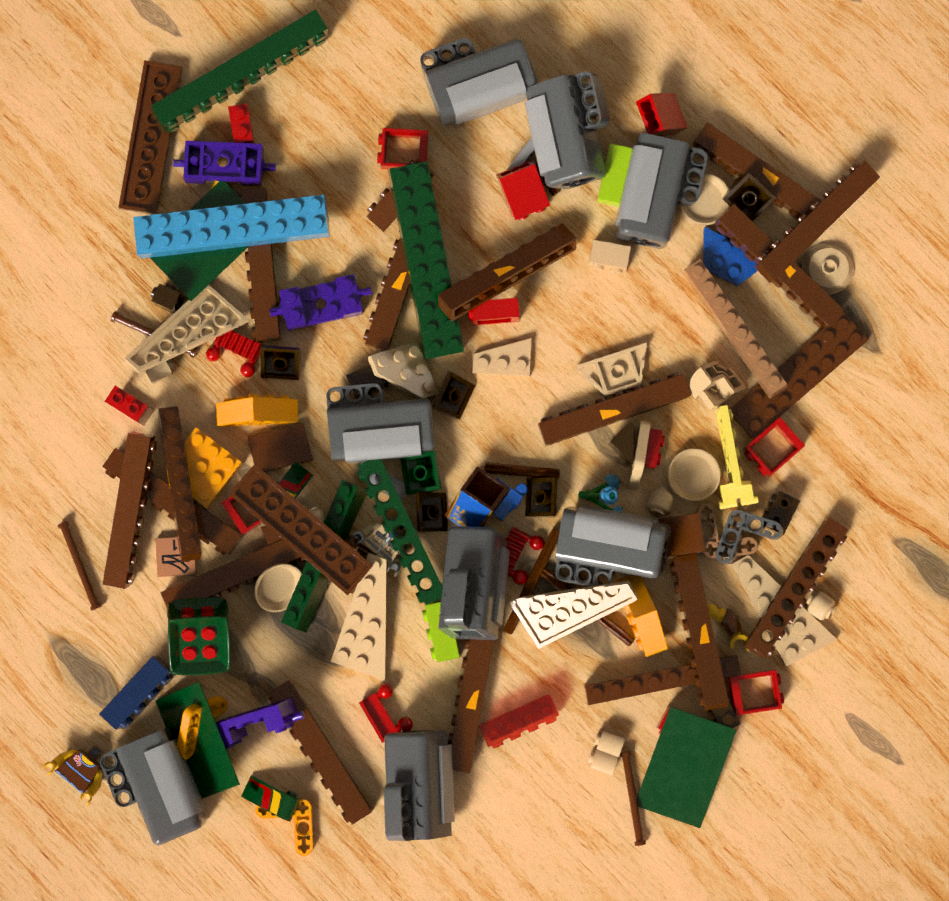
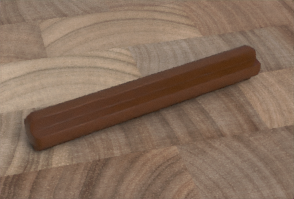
[484,462,560,479]

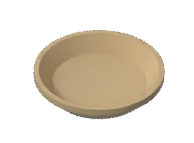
[679,174,730,226]
[802,243,854,295]
[668,449,721,501]
[254,563,302,612]

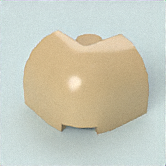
[690,361,746,410]

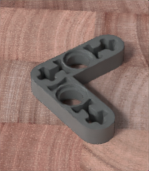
[716,510,783,565]

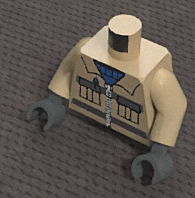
[350,522,408,577]

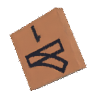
[155,537,197,577]

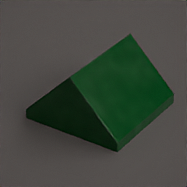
[400,451,442,495]

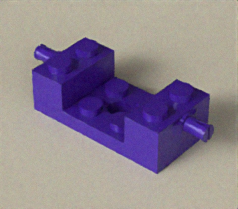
[173,141,276,186]
[269,274,372,331]
[216,697,305,749]

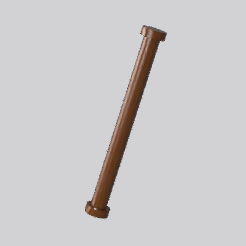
[110,311,198,358]
[57,521,102,611]
[620,751,646,846]

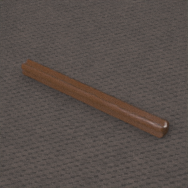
[503,529,559,635]
[541,568,635,646]

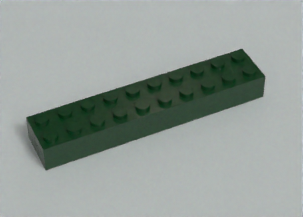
[151,9,328,133]
[387,161,464,359]

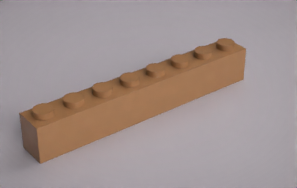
[683,259,787,399]

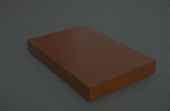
[247,423,313,472]

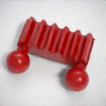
[206,330,262,378]
[506,527,544,585]
[359,683,413,743]

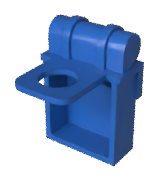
[493,478,527,522]

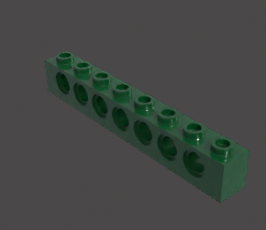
[356,459,442,606]

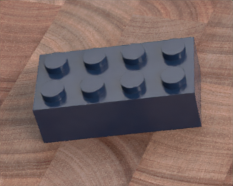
[99,656,174,730]

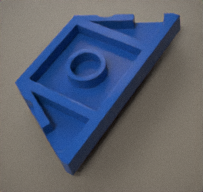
[703,227,758,287]

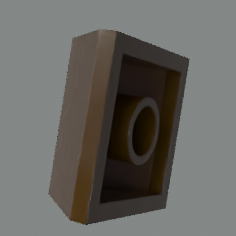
[722,172,777,222]
[260,345,301,380]
[432,370,476,420]
[608,422,634,464]
[525,477,557,518]
[416,493,448,533]

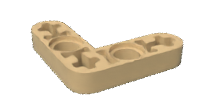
[627,421,651,490]

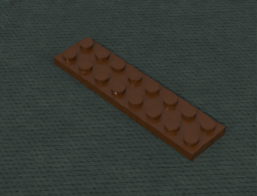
[118,60,182,215]
[731,312,868,440]
[229,464,373,595]

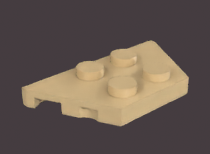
[576,343,647,397]

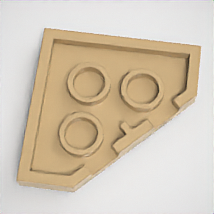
[368,341,438,399]

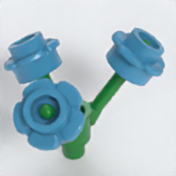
[578,473,623,512]

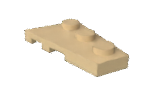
[472,338,532,377]

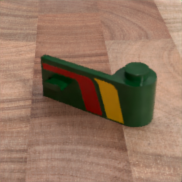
[278,461,314,499]
[241,775,300,822]

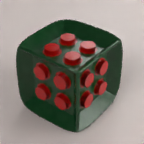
[167,597,231,675]

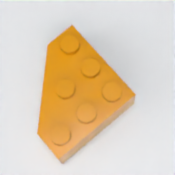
[216,394,298,427]
[184,427,244,509]
[617,575,668,657]

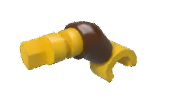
[707,604,750,652]

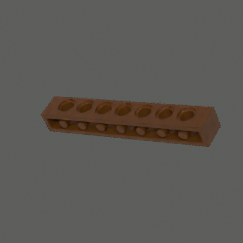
[743,517,848,659]

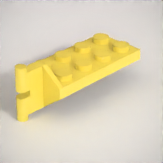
[716,405,758,509]

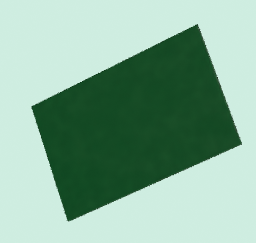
[151,181,249,301]
[155,682,240,799]
[637,707,737,828]

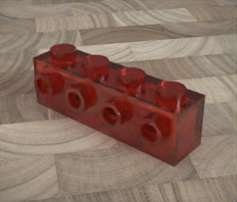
[479,694,559,749]

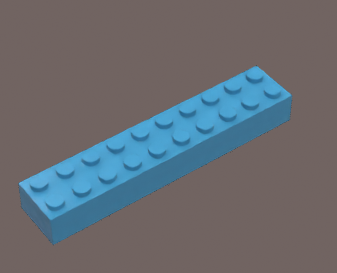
[133,195,330,259]

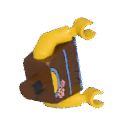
[42,745,103,806]

